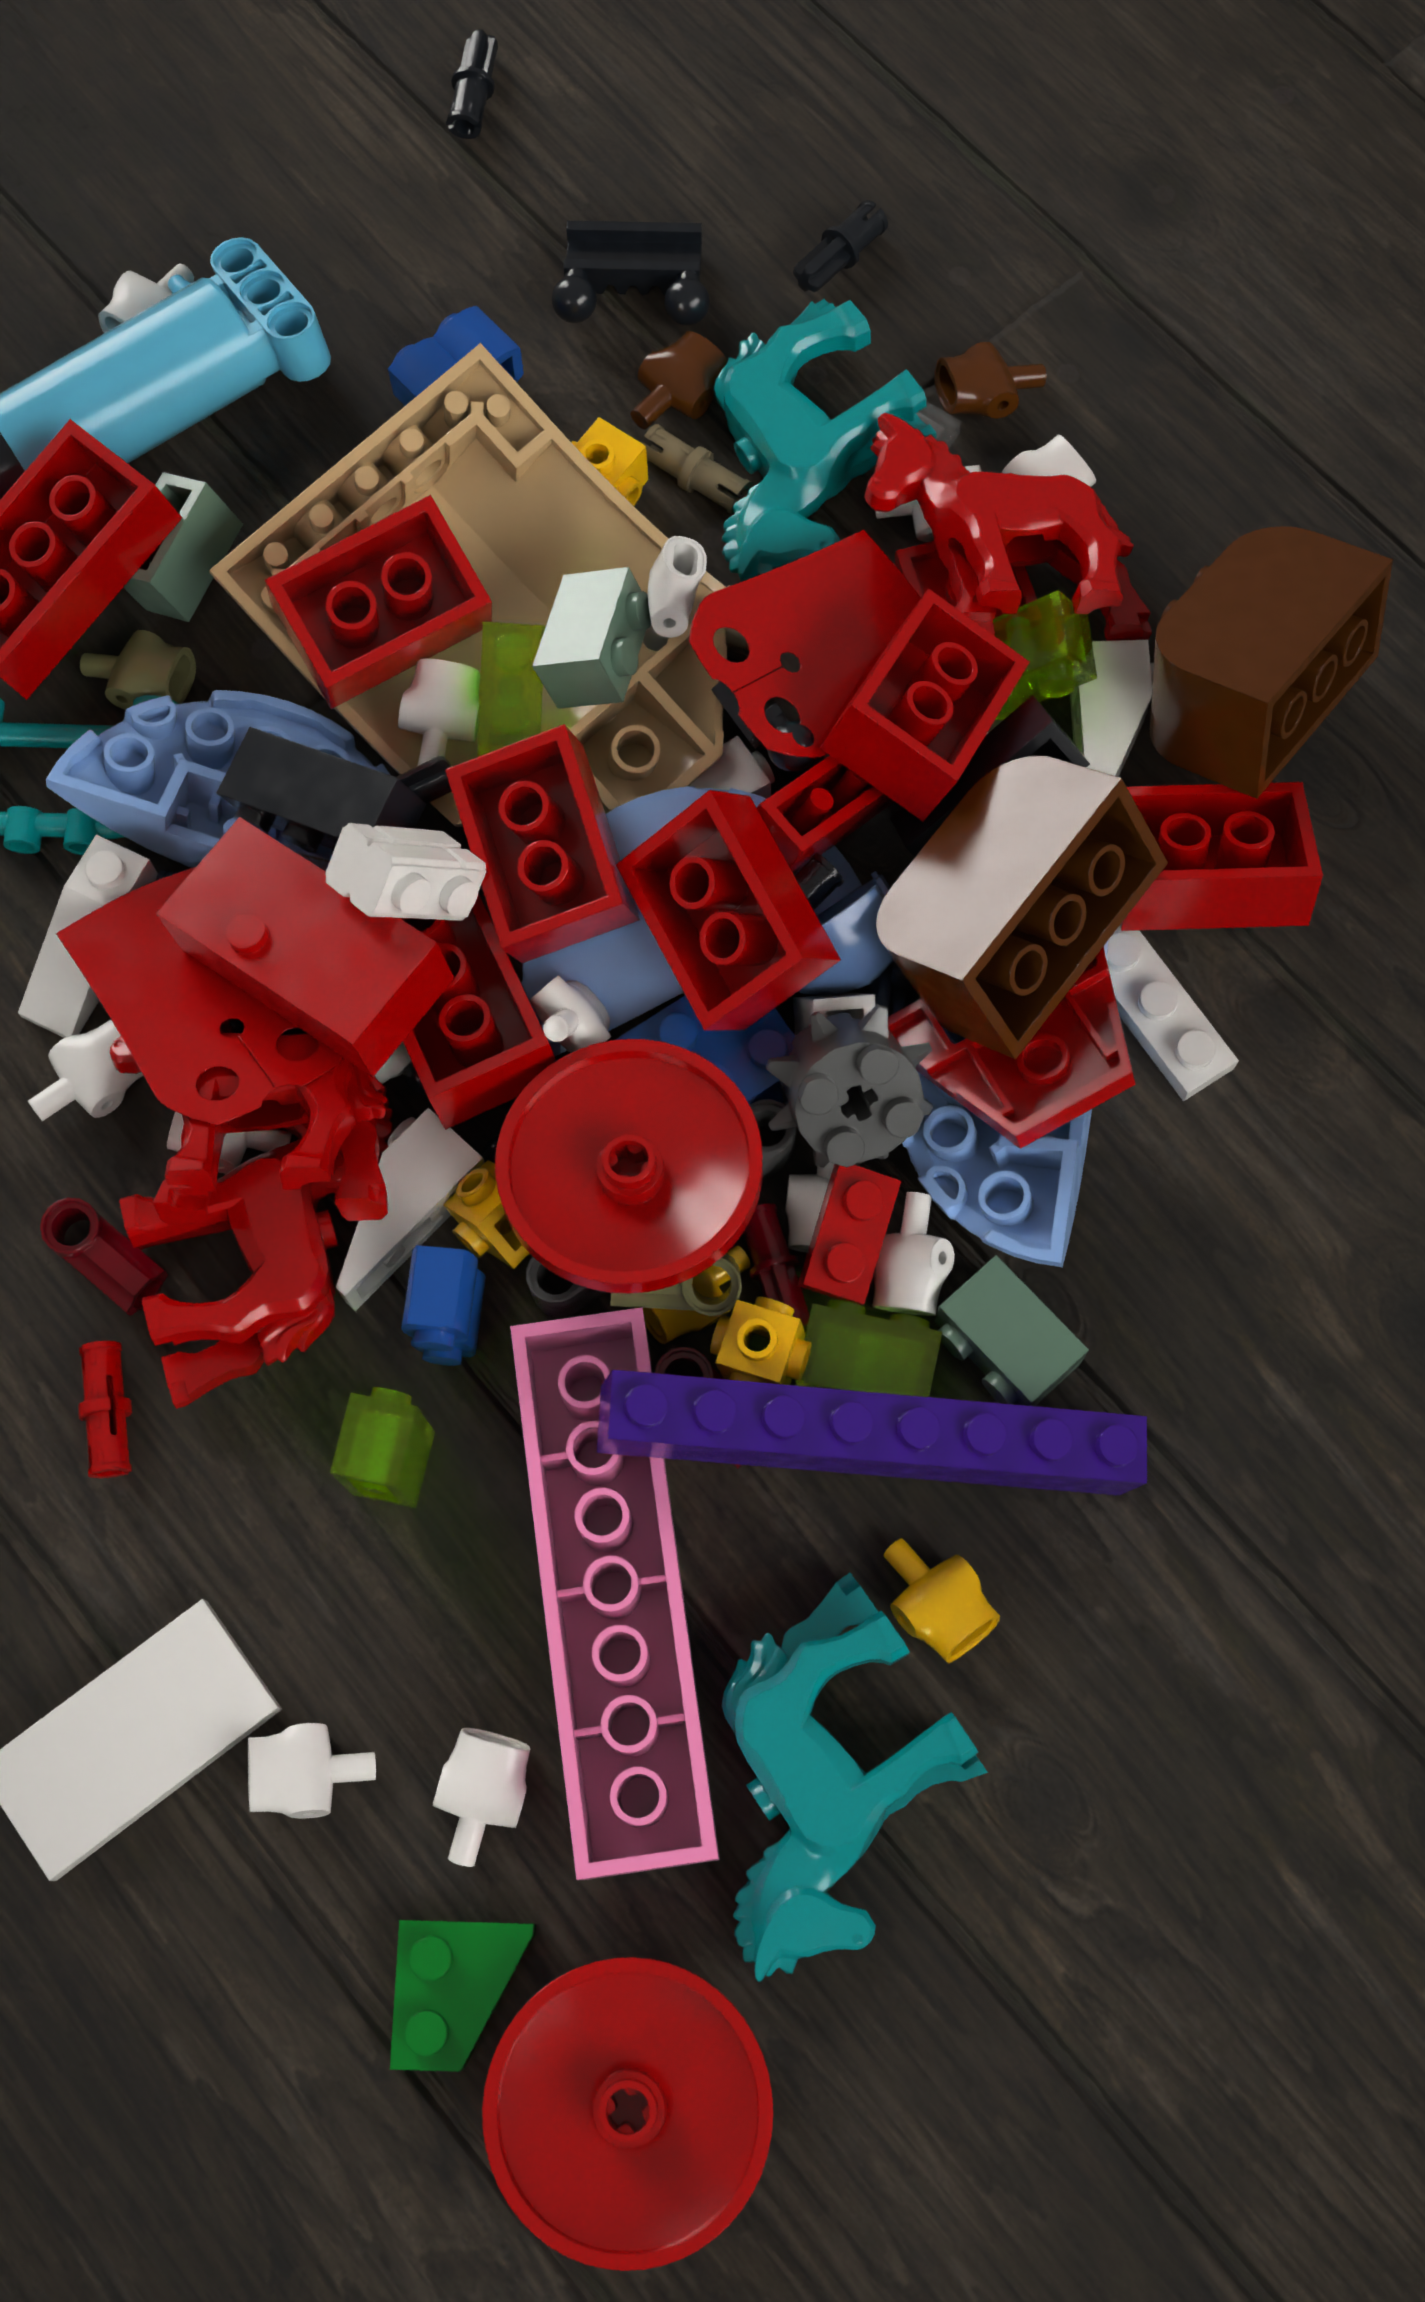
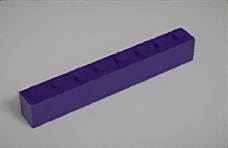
[597,1370,1147,1495]

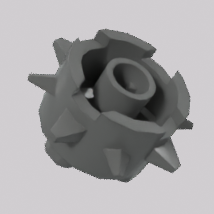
[765,1004,933,1168]

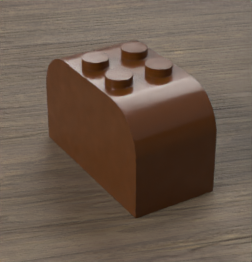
[1150,526,1393,799]
[876,756,1168,1059]

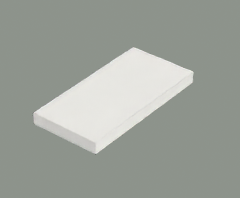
[0,1599,282,1881]

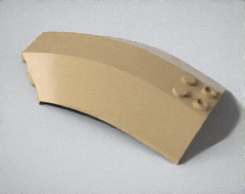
[209,343,730,827]

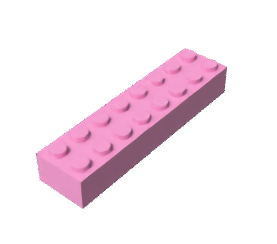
[510,1307,720,1880]

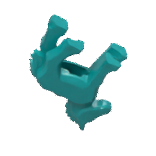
[714,299,937,582]
[722,1572,988,1982]

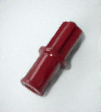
[743,1203,810,1328]

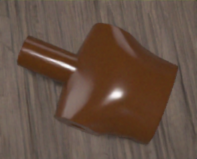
[630,331,728,429]
[934,342,1047,419]

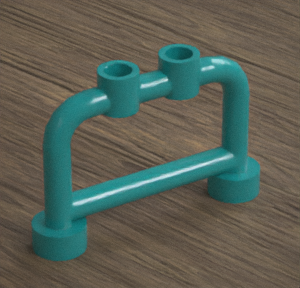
[0,695,179,855]

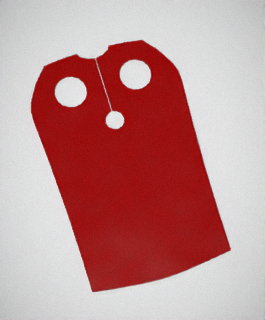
[689,530,921,758]
[56,867,342,1125]

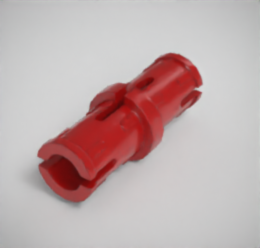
[78,1341,132,1478]

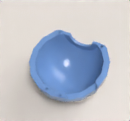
[798,871,894,996]

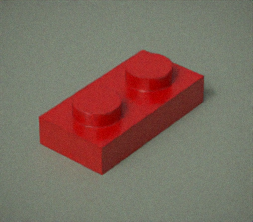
[797,1164,901,1306]

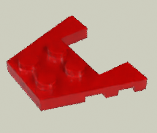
[888,946,1136,1149]

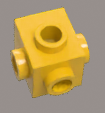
[571,417,649,506]
[443,1160,529,1269]
[710,1297,812,1385]

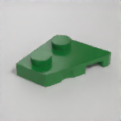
[390,1920,536,2072]

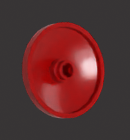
[495,1039,763,1294]
[482,1957,773,2271]

